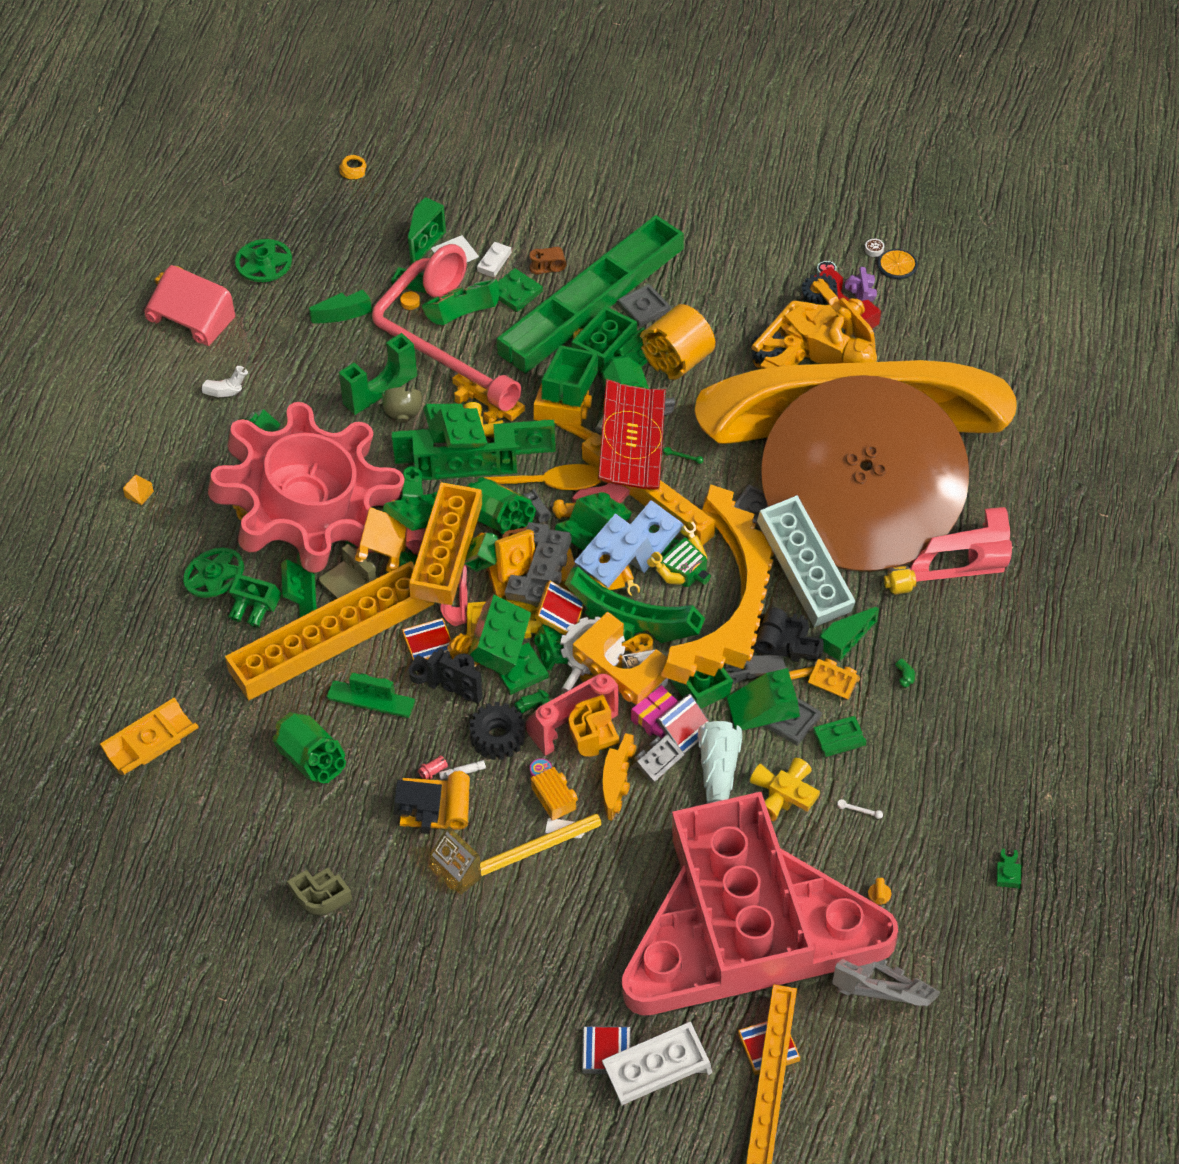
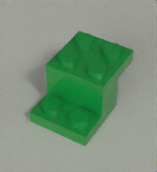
[423,404,487,448]
[555,492,632,551]

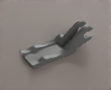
[725,655,786,684]

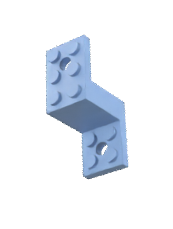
[575,500,683,588]

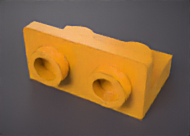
[808,658,860,700]

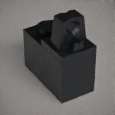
[393,780,442,834]

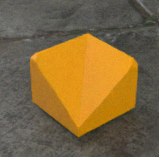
[123,475,154,505]

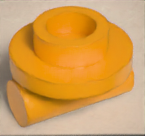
[868,878,891,905]

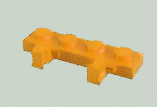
[453,374,525,423]

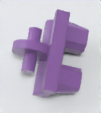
[844,267,877,302]

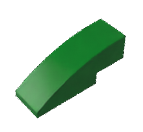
[309,289,372,323]

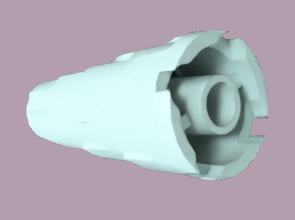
[698,721,742,804]

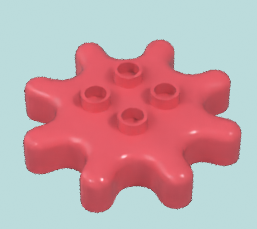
[208,402,404,573]

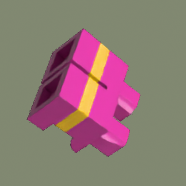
[631,685,678,738]

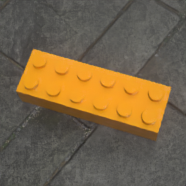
[409,482,482,605]

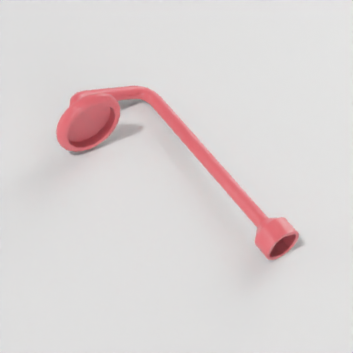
[372,244,521,411]

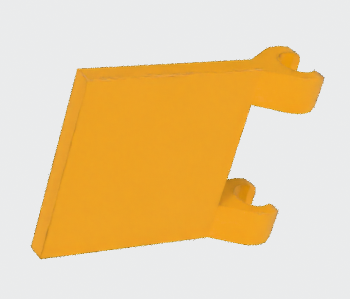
[355,507,407,572]

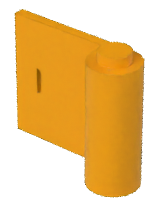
[400,771,470,830]

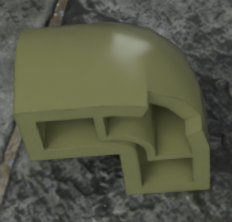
[287,867,352,916]

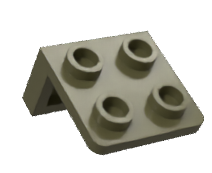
[319,544,376,599]

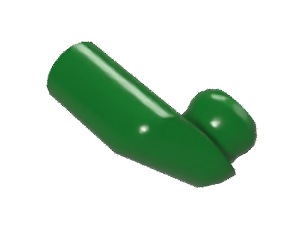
[895,658,915,688]

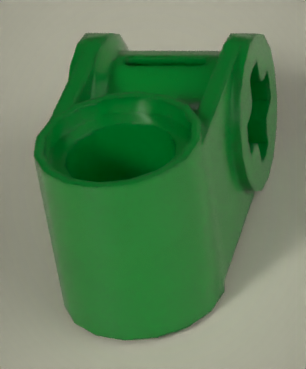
[401,466,423,500]

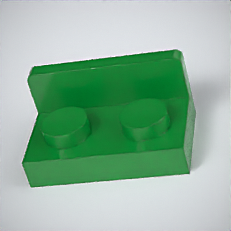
[534,625,569,671]

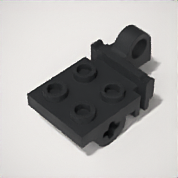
[751,607,824,662]
[409,648,483,704]

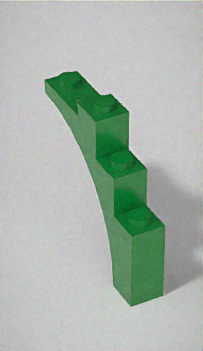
[565,567,705,643]

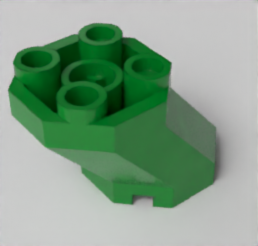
[601,355,649,389]
[466,477,536,534]
[272,712,346,783]

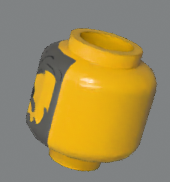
[884,566,916,595]

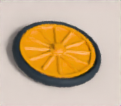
[877,249,918,279]

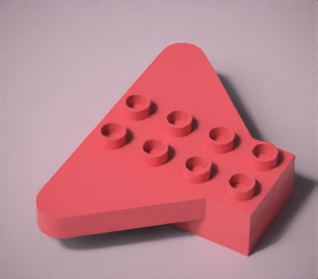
[622,792,898,1015]

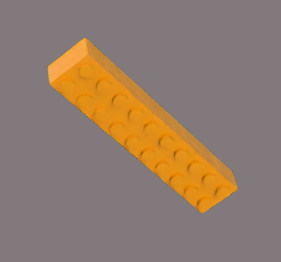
[225,561,435,701]

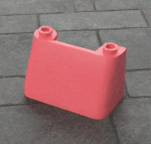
[144,265,235,346]
[526,674,618,756]

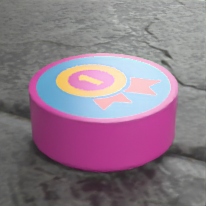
[530,759,552,777]

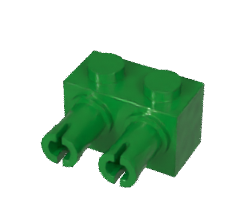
[228,573,282,628]

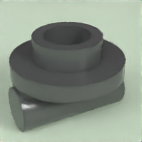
[664,397,675,415]

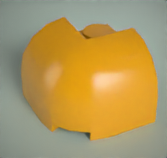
[568,695,620,757]

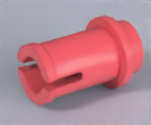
[418,755,448,780]

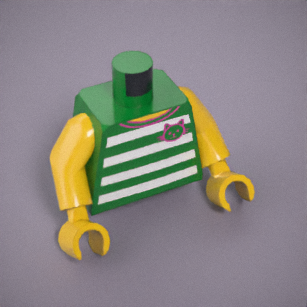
[647,521,711,587]

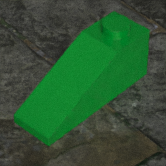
[819,607,879,662]

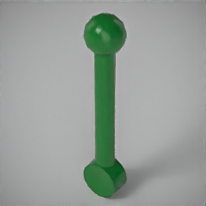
[664,447,704,464]

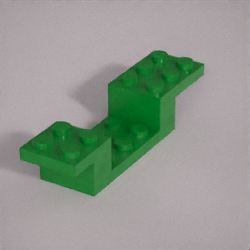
[392,420,556,481]

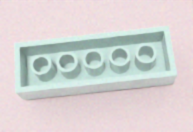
[757,495,856,627]

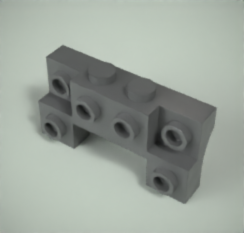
[505,522,572,608]

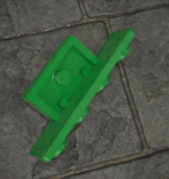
[281,553,317,618]
[327,672,415,718]

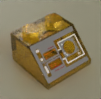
[430,826,482,895]

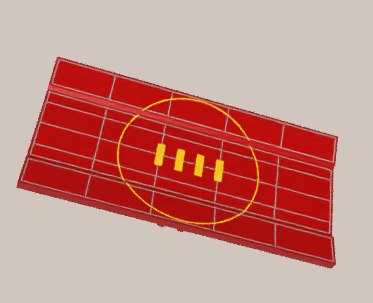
[598,379,666,490]

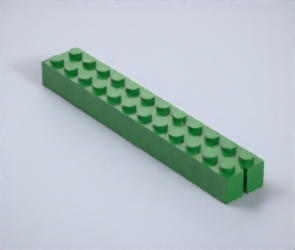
[497,215,684,374]

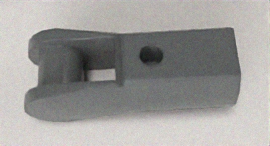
[521,489,551,523]

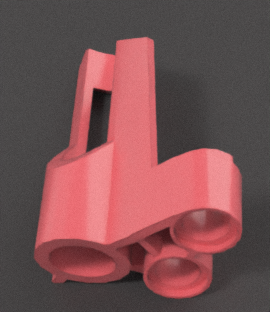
[910,507,1012,582]
[405,528,468,626]

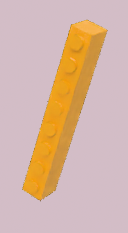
[582,433,715,545]

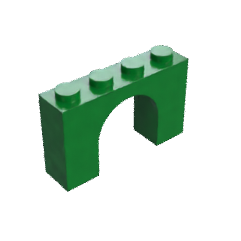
[338,333,417,415]

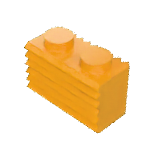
[531,767,578,821]

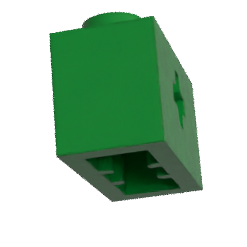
[464,533,498,572]

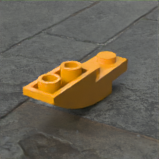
[603,733,637,821]

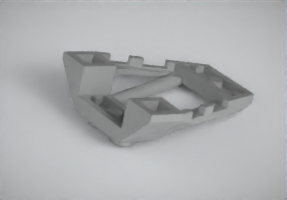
[832,959,940,1006]

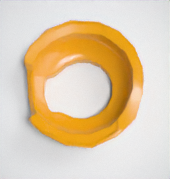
[339,155,367,179]

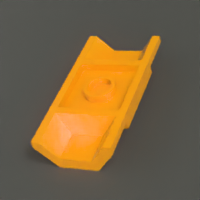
[100,698,199,775]

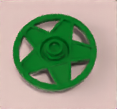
[235,239,292,282]
[183,548,244,598]

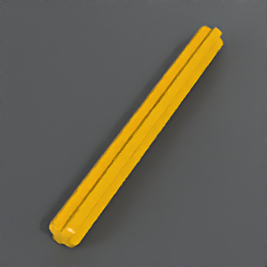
[476,814,601,876]

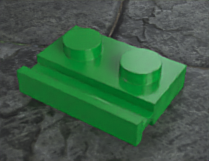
[616,327,648,367]
[813,716,866,757]

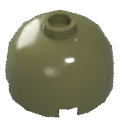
[382,387,422,423]

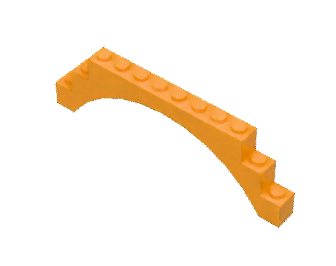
[661,484,774,684]

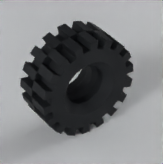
[469,702,525,760]

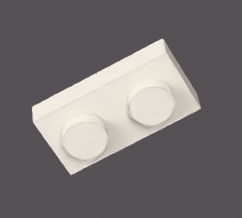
[477,242,512,277]

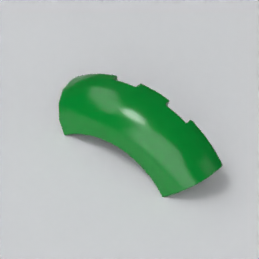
[422,279,499,325]

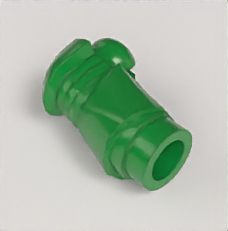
[514,689,551,714]

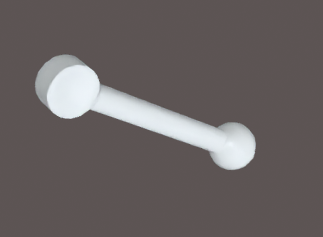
[837,799,883,819]

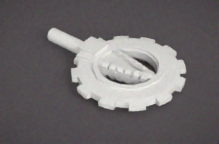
[561,617,625,693]

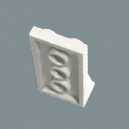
[602,1022,712,1105]

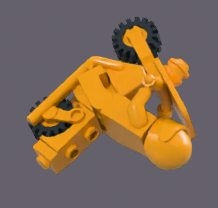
[751,273,877,369]

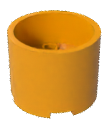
[640,304,715,380]

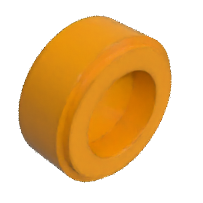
[401,291,420,310]

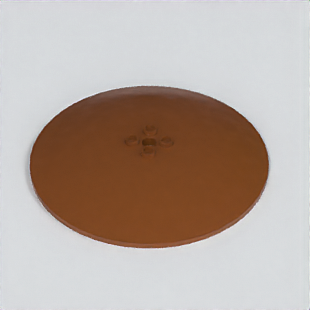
[761,375,969,572]

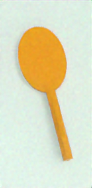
[484,464,602,490]

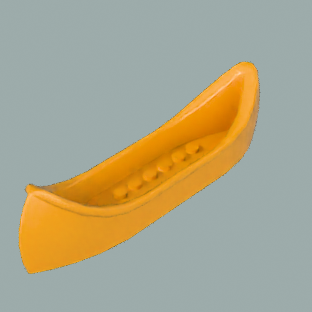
[695,360,1017,444]

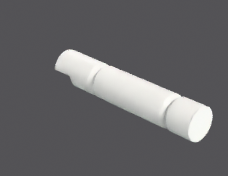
[439,760,486,780]

